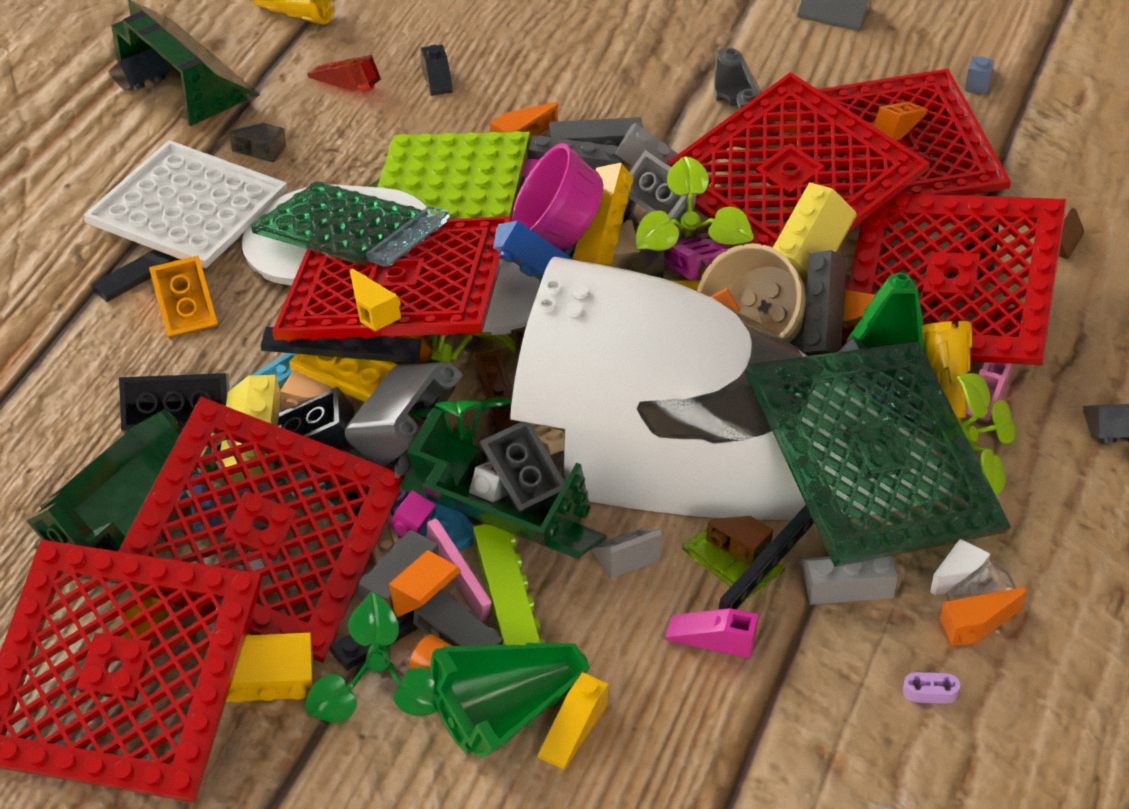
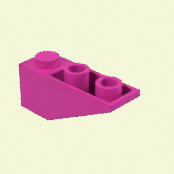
[665,608,759,658]

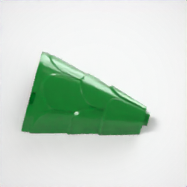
[847,273,928,382]
[430,643,590,758]

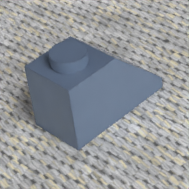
[965,56,995,95]

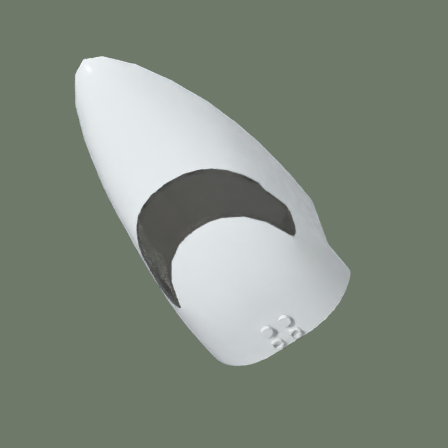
[510,257,955,520]

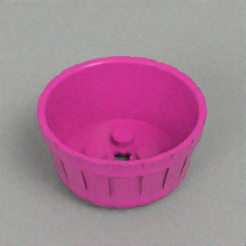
[511,143,604,251]

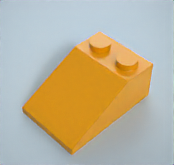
[149,255,218,338]

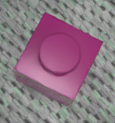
[389,490,435,537]

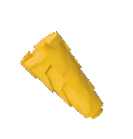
[251,0,336,25]
[921,321,972,425]

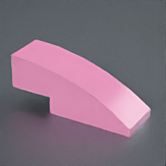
[966,362,1013,423]

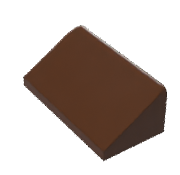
[1059,208,1084,259]

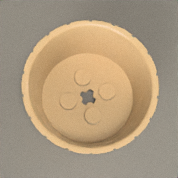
[697,243,807,343]

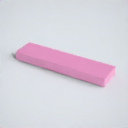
[426,519,492,622]

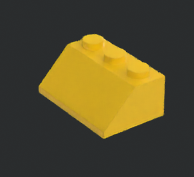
[226,633,314,702]

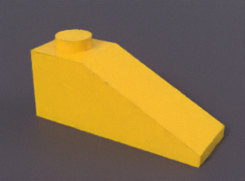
[538,672,609,770]

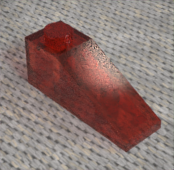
[307,54,381,92]

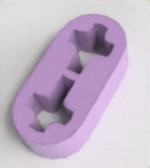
[902,672,960,704]

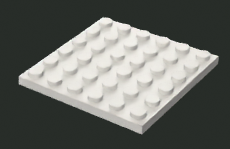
[84,140,287,269]

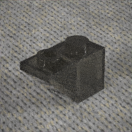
[230,123,286,163]

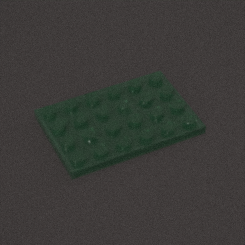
[251,181,427,265]

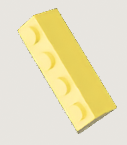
[773,182,856,282]
[217,375,281,484]

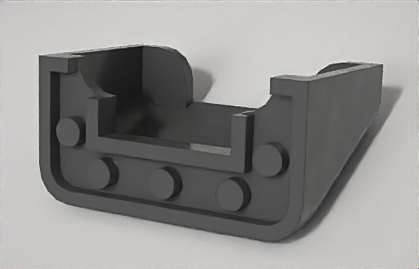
[713,48,779,149]
[345,362,463,467]

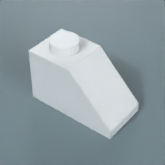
[930,539,991,595]

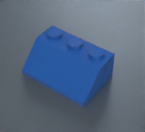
[493,220,573,284]

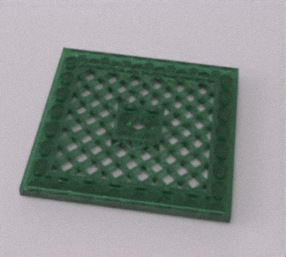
[744,341,1012,567]

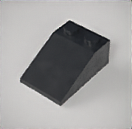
[278,387,354,450]

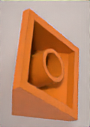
[389,550,461,617]

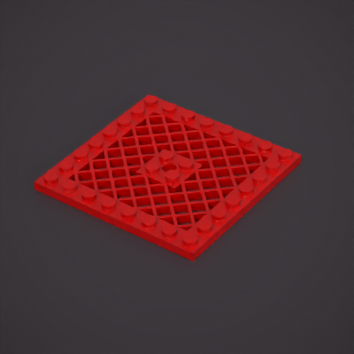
[778,68,1011,196]
[665,72,930,248]
[841,193,1066,366]
[272,216,512,341]
[118,397,406,663]
[0,540,263,803]

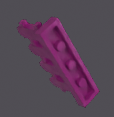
[663,233,732,280]

